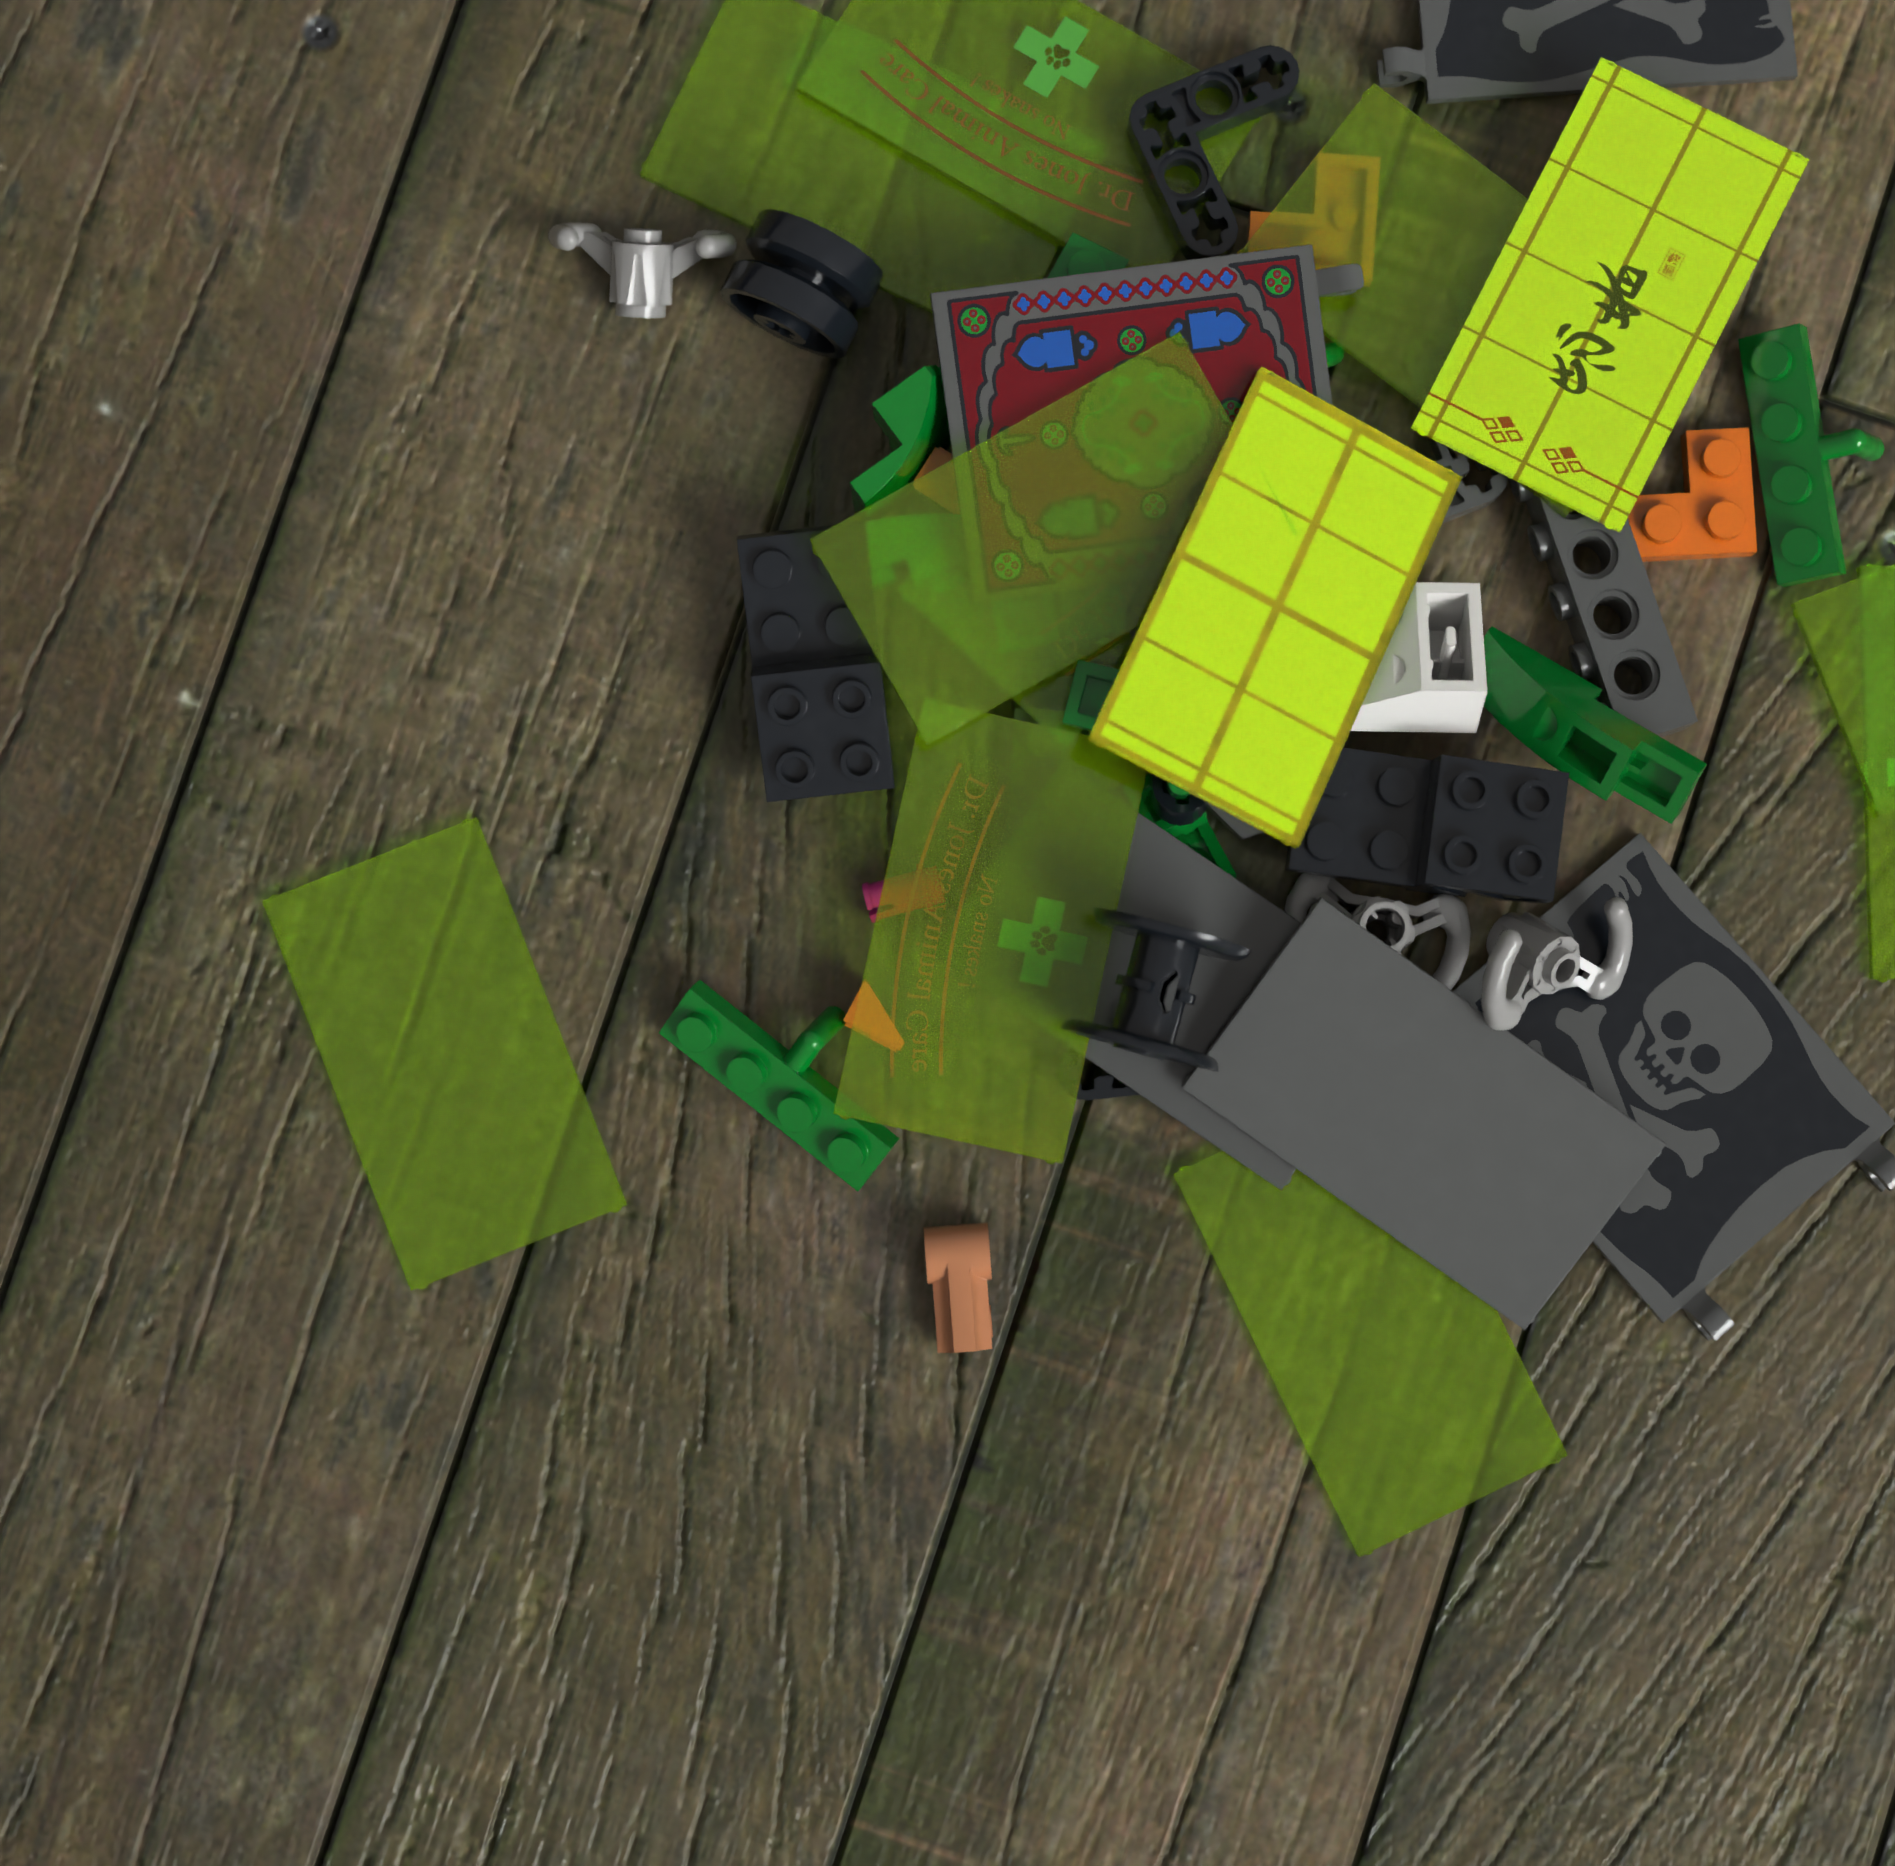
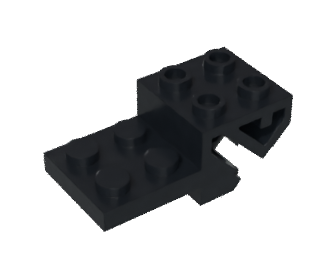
[737,522,895,802]
[1285,747,1569,904]

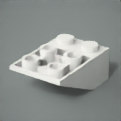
[1347,582,1487,733]

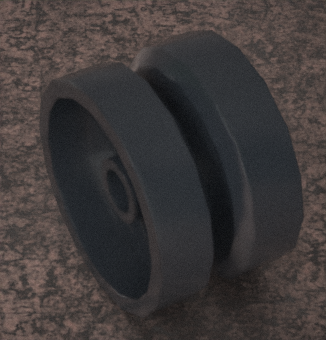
[720,209,884,359]

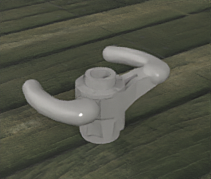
[548,222,737,318]
[1284,873,1471,990]
[1481,897,1633,1030]

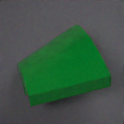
[850,365,950,522]

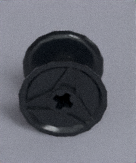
[1060,907,1251,1072]

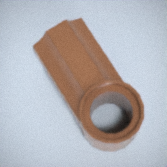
[924,1222,993,1353]

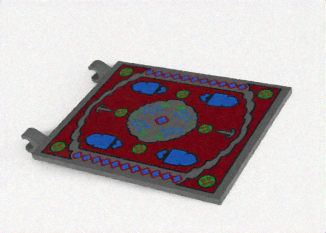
[930,244,1364,604]

